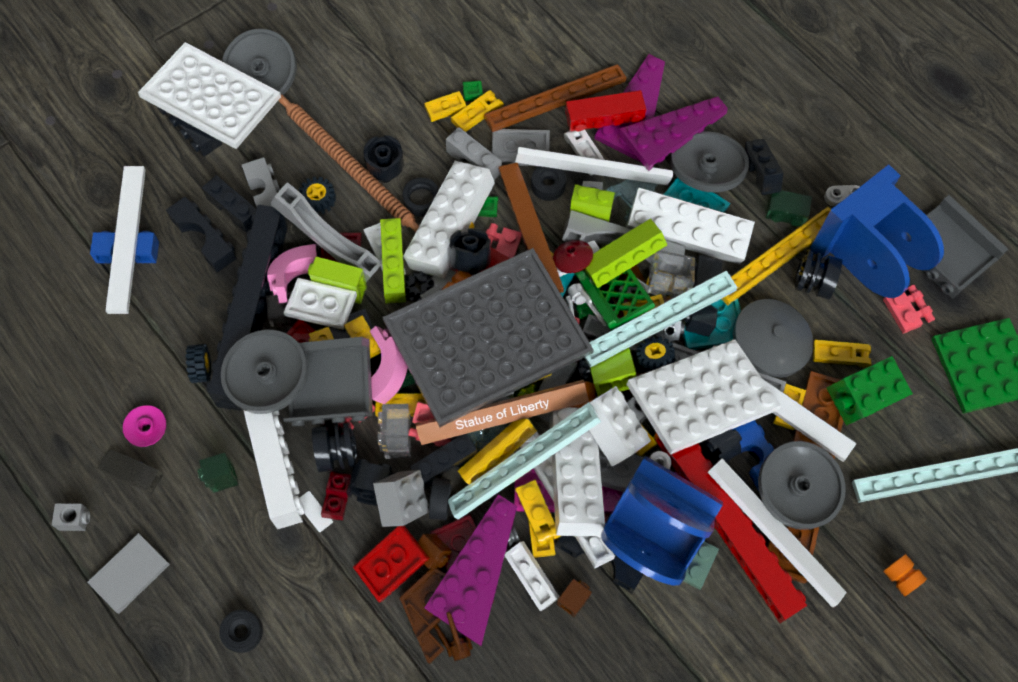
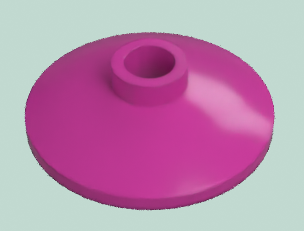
[123,405,167,447]

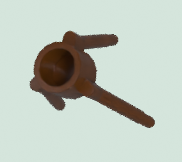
[434,612,473,661]

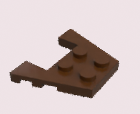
[400,568,494,665]

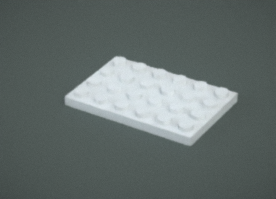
[138,42,281,149]
[626,340,781,454]

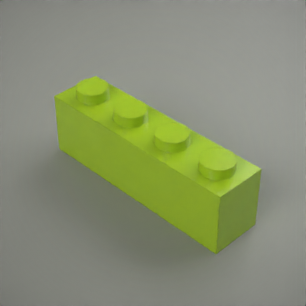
[380,218,406,303]
[585,218,667,288]

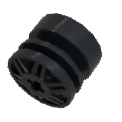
[795,250,843,300]
[312,422,357,473]

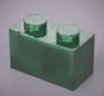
[766,190,812,226]
[197,453,239,493]

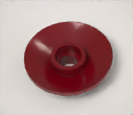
[553,240,593,273]

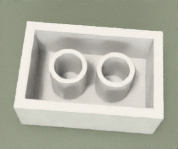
[589,386,651,467]

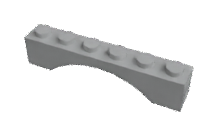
[271,182,382,282]
[562,210,685,276]

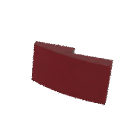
[321,472,351,521]

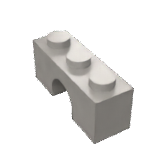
[446,127,502,180]
[242,157,280,207]

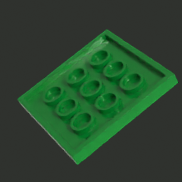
[931,318,1018,413]

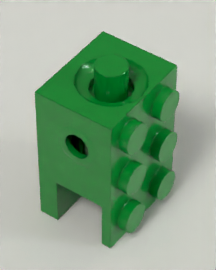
[827,356,913,426]

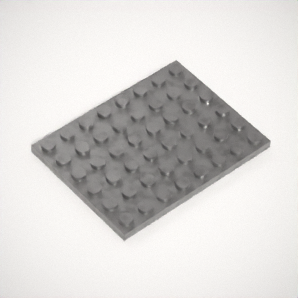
[383,248,594,428]

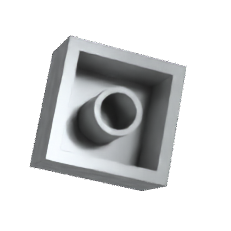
[373,470,429,527]

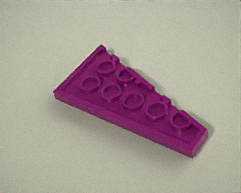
[594,54,665,163]
[619,96,728,171]
[424,494,517,647]

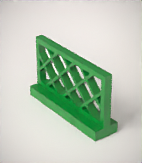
[575,269,655,331]

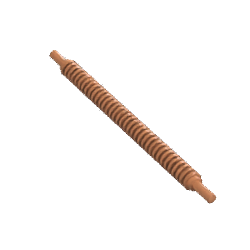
[278,95,419,233]

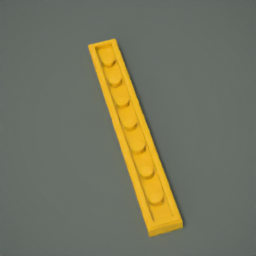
[722,207,831,306]

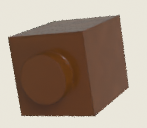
[417,534,452,569]
[556,579,592,618]

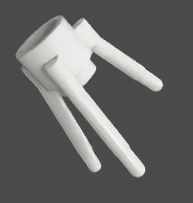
[566,283,606,326]

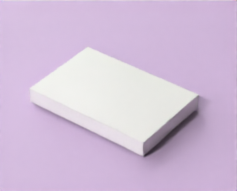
[283,278,357,330]

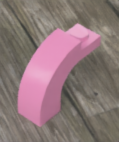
[267,244,318,303]
[370,326,407,404]

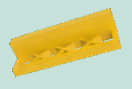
[458,418,537,485]

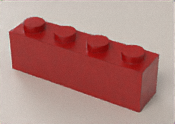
[565,90,646,131]

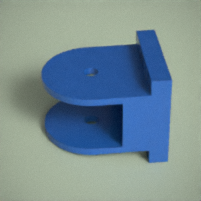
[810,165,944,298]
[601,456,723,586]

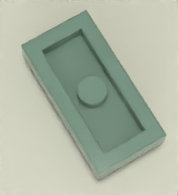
[683,542,719,590]

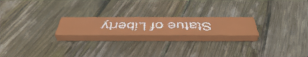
[416,380,589,445]

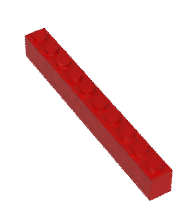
[653,433,807,624]

